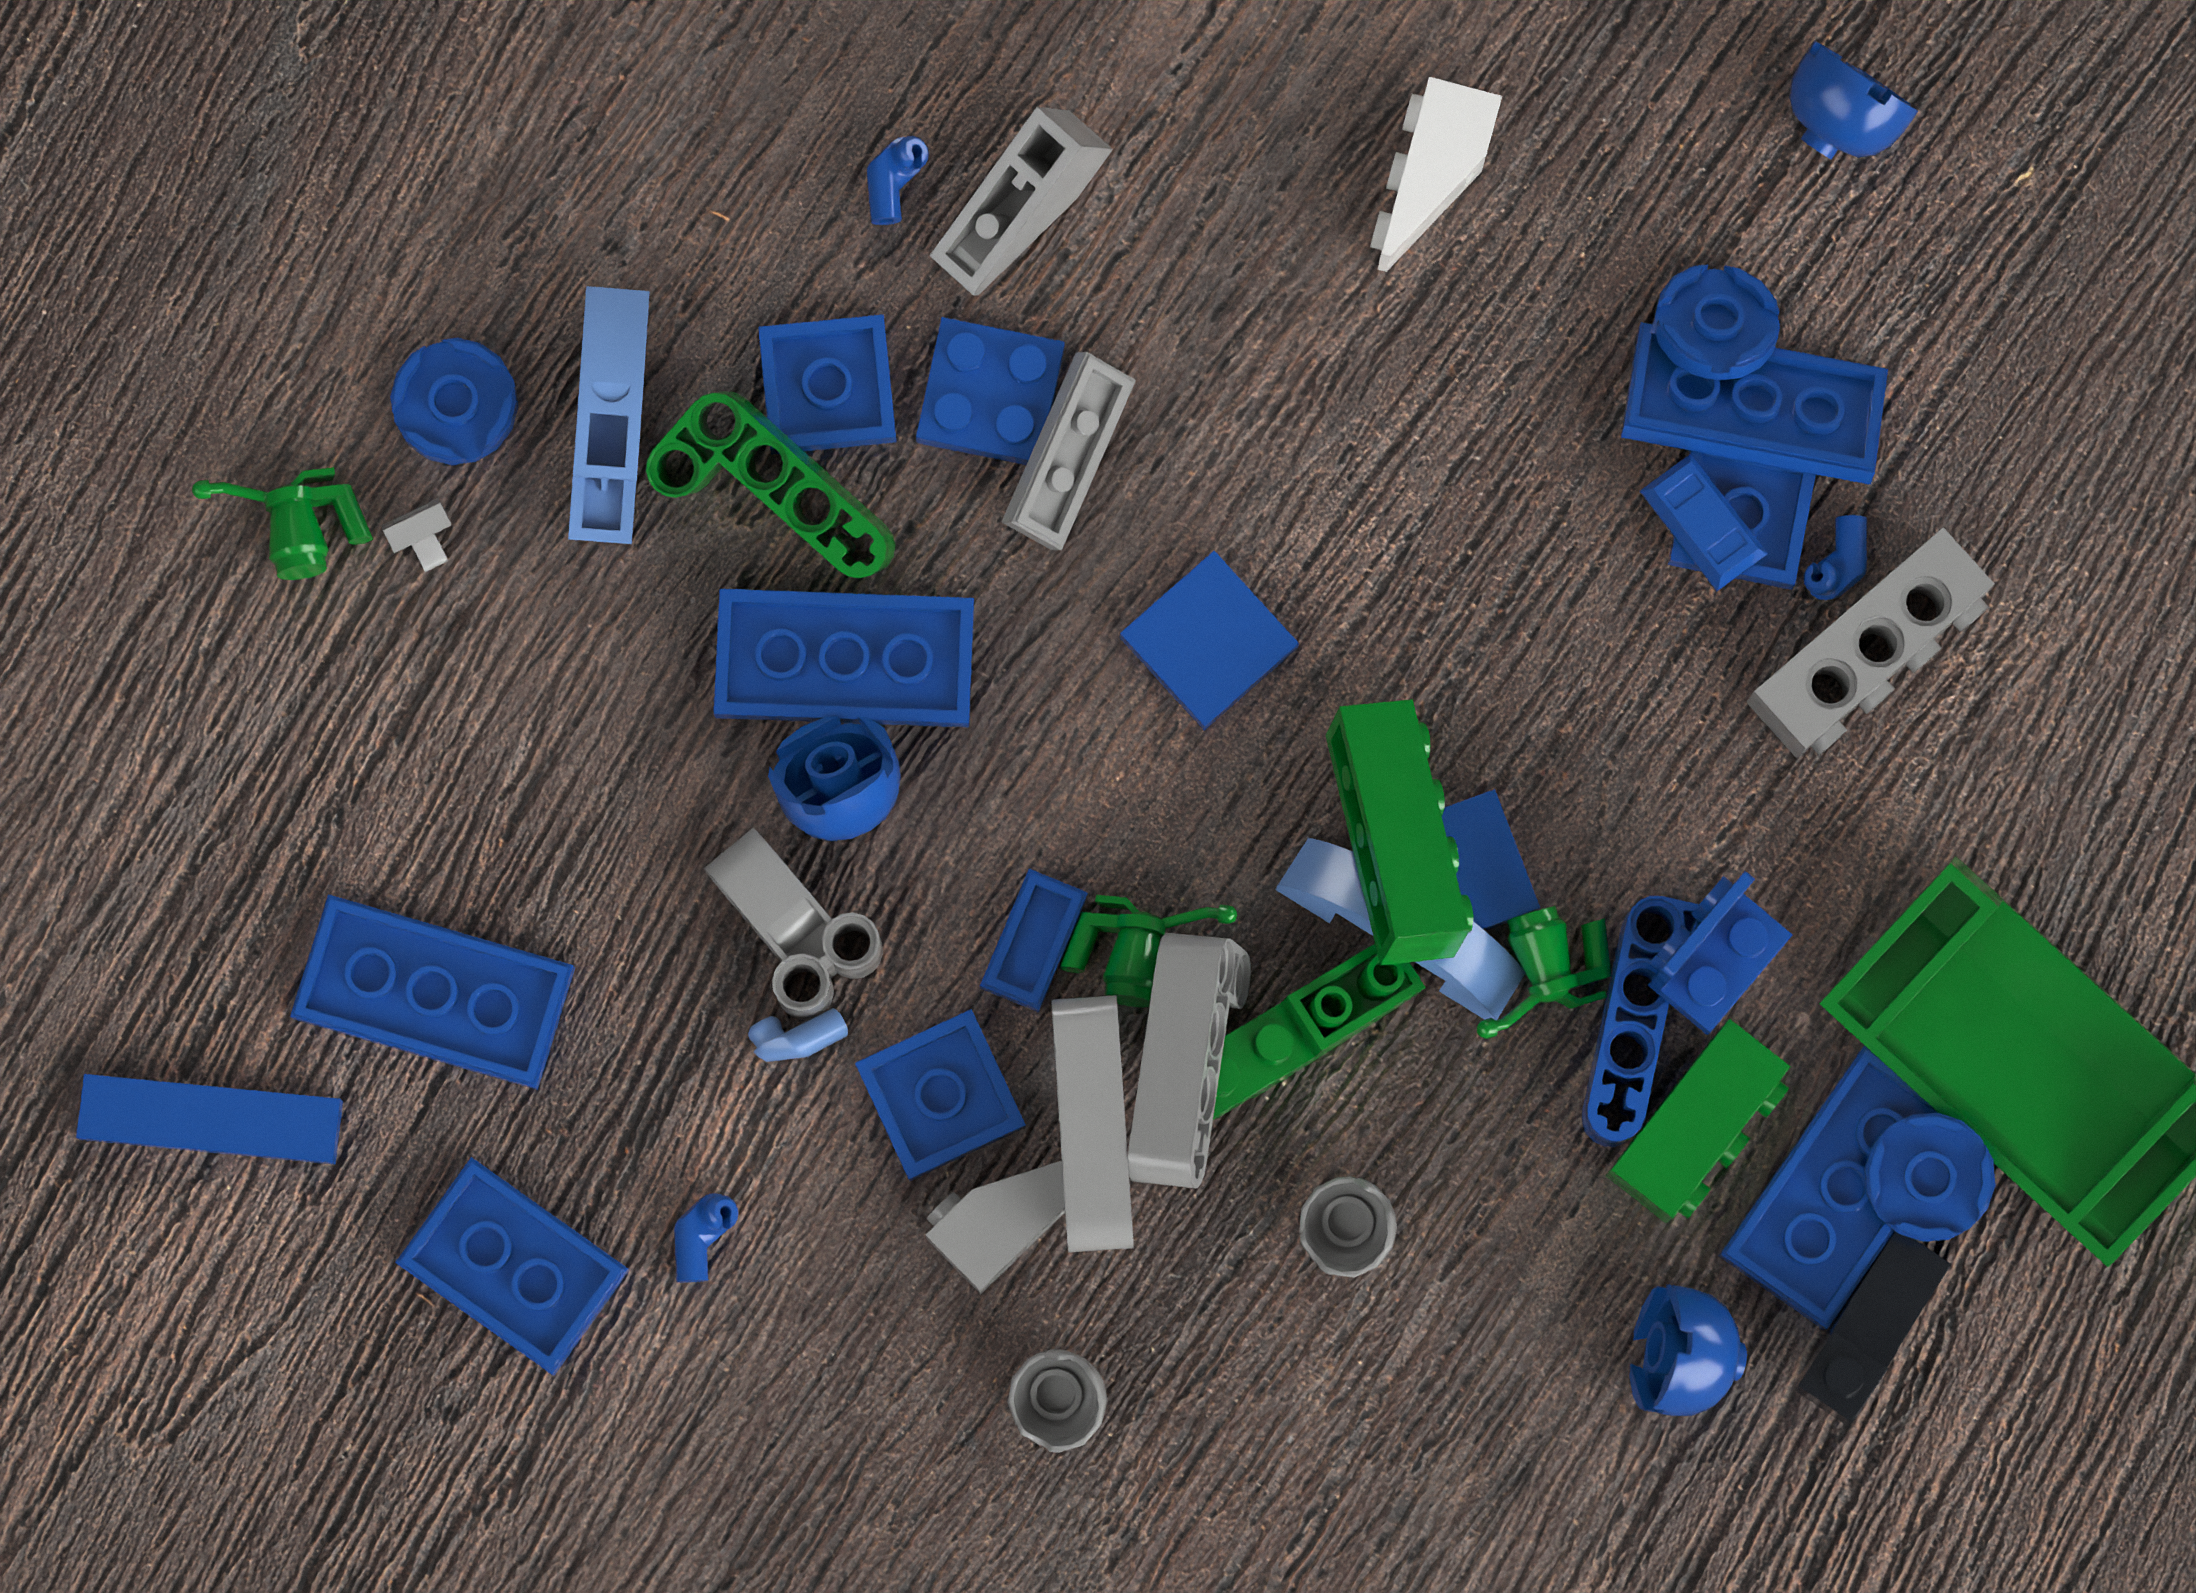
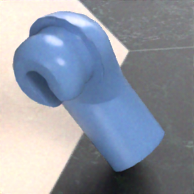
[748,1008,848,1062]

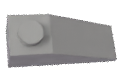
[930,107,1113,296]
[925,1161,1065,1295]

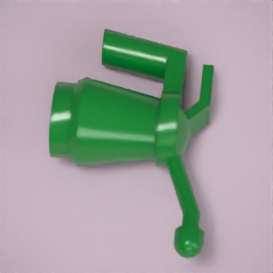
[192,467,373,580]
[1059,895,1237,1008]
[1476,906,1611,1039]

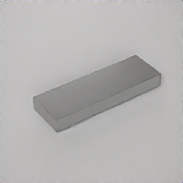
[1002,352,1136,550]

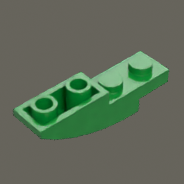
[1213,944,1426,1121]

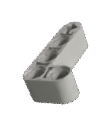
[1128,933,1251,1188]
[1051,995,1133,1253]

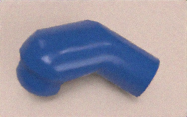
[867,135,929,225]
[1803,515,1867,600]
[674,1193,739,1283]

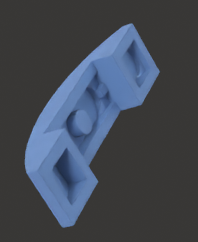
[1275,837,1525,1021]

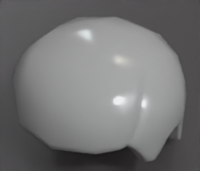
[1299,1176,1397,1277]
[1007,1348,1108,1453]

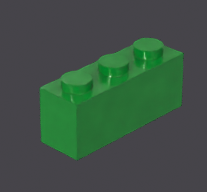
[1605,1018,1791,1223]

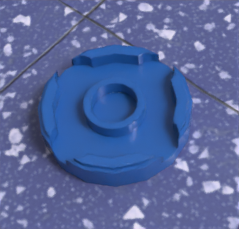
[1653,264,1780,381]
[390,338,519,465]
[1864,1113,1995,1242]

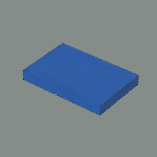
[395,1157,630,1376]

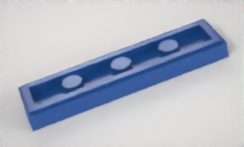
[76,1074,343,1165]

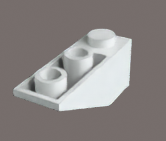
[1370,77,1502,272]

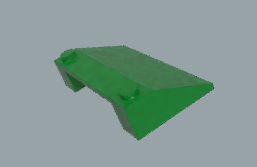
[1819,856,2196,1268]

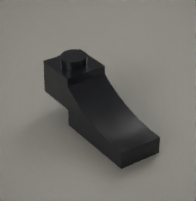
[1791,1231,1952,1425]

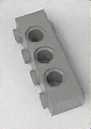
[1746,527,1995,759]

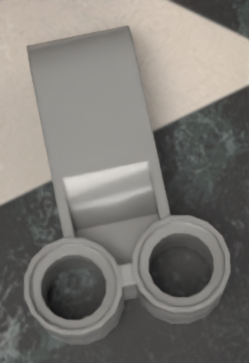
[703,828,883,1020]

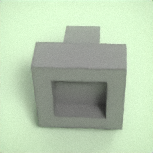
[382,498,451,572]

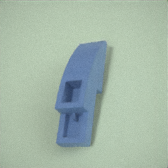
[568,286,650,544]

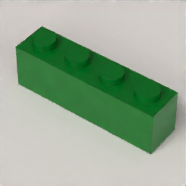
[1325,699,1473,966]

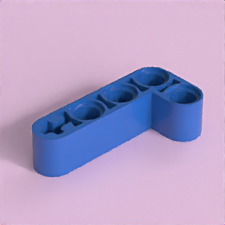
[1582,896,1700,1147]

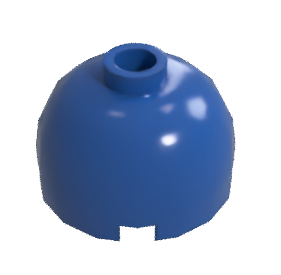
[1789,41,1918,160]
[768,715,901,841]
[1630,1284,1747,1416]

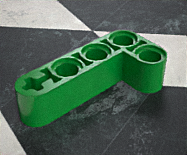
[646,391,895,578]

